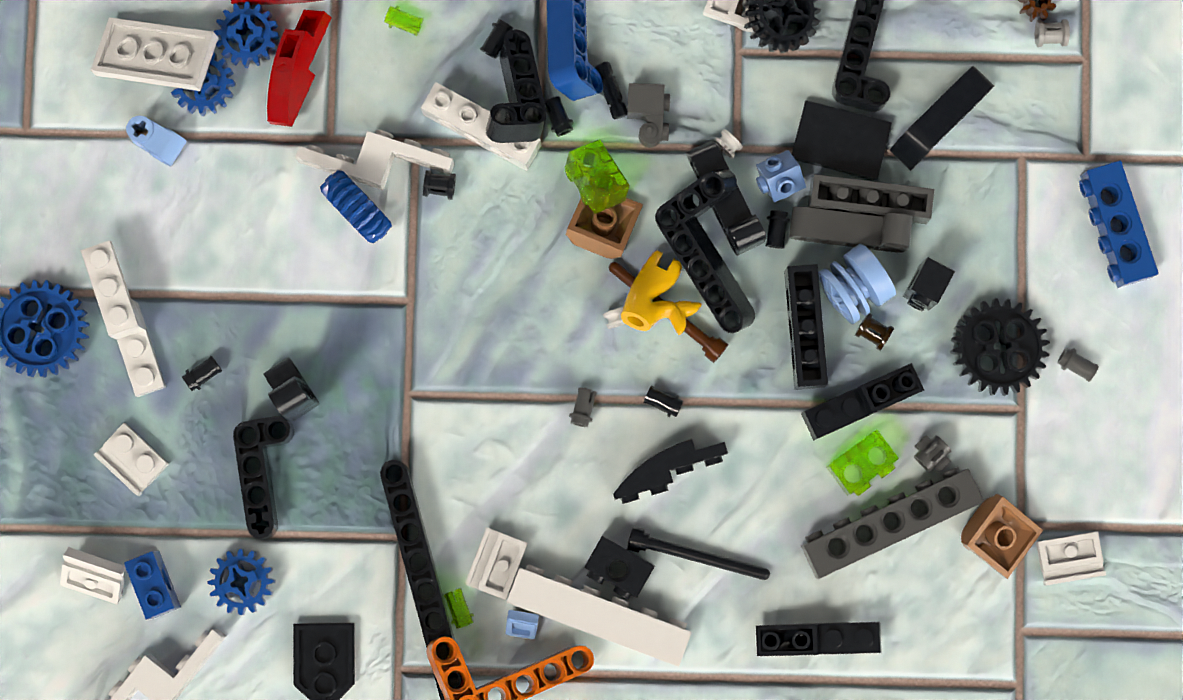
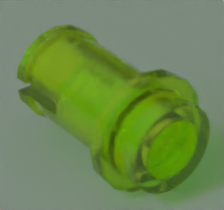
[384,5,424,36]
[444,588,474,629]

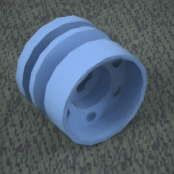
[818,243,896,324]

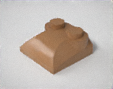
[565,182,643,259]
[961,494,1043,579]

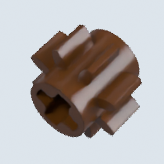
[1018,0,1056,22]

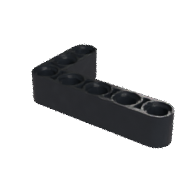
[655,169,755,333]

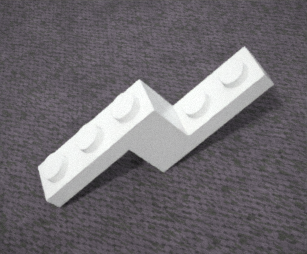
[295,130,455,190]
[81,240,166,397]
[108,629,227,700]

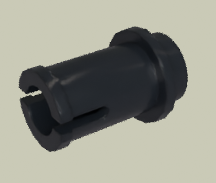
[480,19,514,59]
[544,96,574,137]
[765,210,790,249]
[182,356,222,391]
[643,385,684,418]

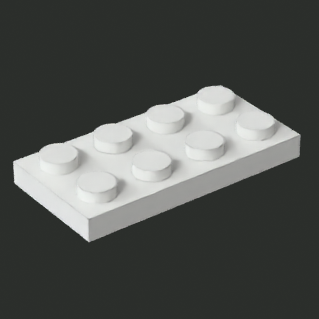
[91,17,218,91]

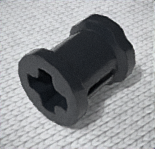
[423,170,456,200]

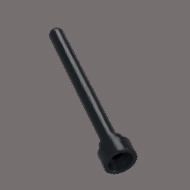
[627,526,770,580]

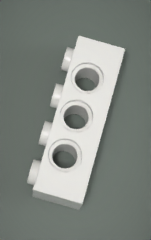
[421,82,541,171]

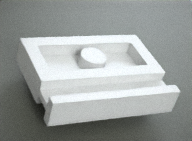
[94,423,169,496]
[465,527,528,600]
[1036,532,1106,585]
[60,547,126,604]

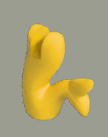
[621,250,702,335]

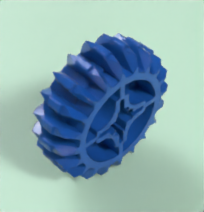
[320,170,392,243]

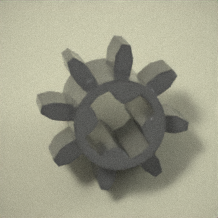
[914,435,952,472]

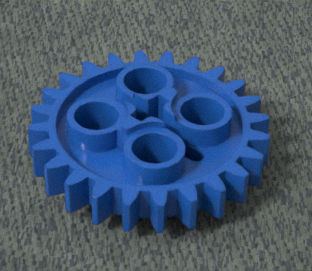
[0,280,90,378]

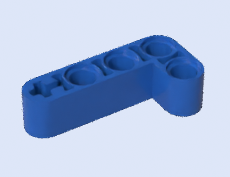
[547,0,603,101]

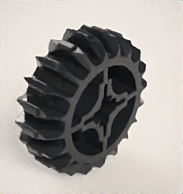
[741,0,821,53]

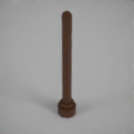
[609,262,729,363]

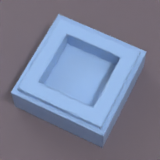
[505,610,539,639]

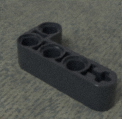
[832,0,890,112]
[486,29,547,143]
[889,66,994,171]
[686,139,766,256]
[263,357,320,421]
[233,416,294,539]

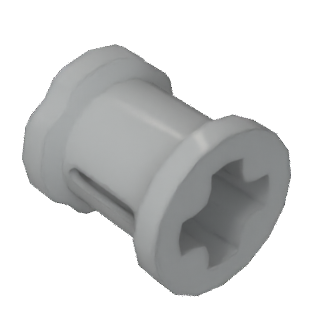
[1034,19,1070,47]

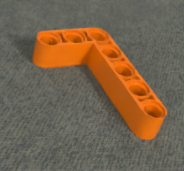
[426,637,594,700]

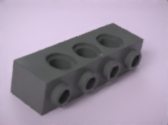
[808,174,934,224]

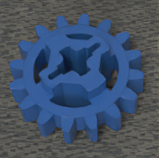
[214,2,280,68]
[171,52,236,116]
[207,549,276,615]

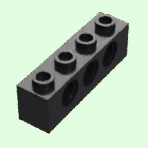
[784,264,828,390]

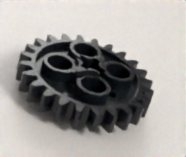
[950,298,1050,396]

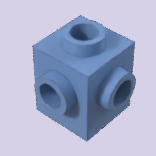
[756,150,807,202]

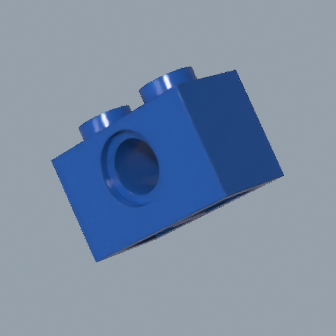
[124,551,181,620]

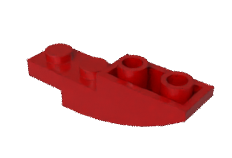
[267,10,332,127]

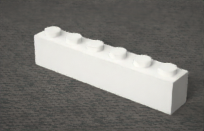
[507,564,691,667]

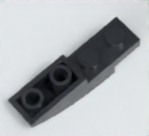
[801,363,924,441]
[613,439,728,504]
[756,622,882,656]

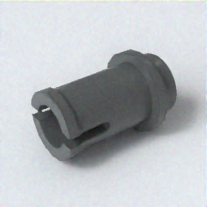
[1057,348,1099,382]
[569,387,597,427]

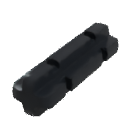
[595,61,628,119]

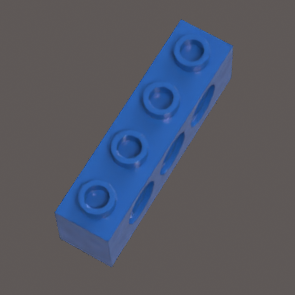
[1079,160,1159,288]

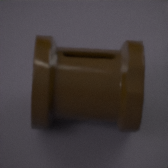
[855,313,894,351]

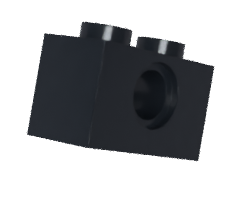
[902,257,955,311]
[584,536,655,600]

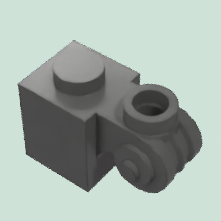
[627,83,670,148]

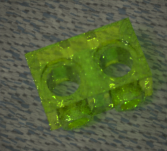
[565,139,630,214]
[826,430,899,496]

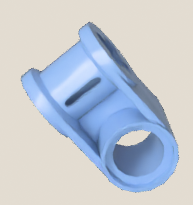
[126,116,187,167]

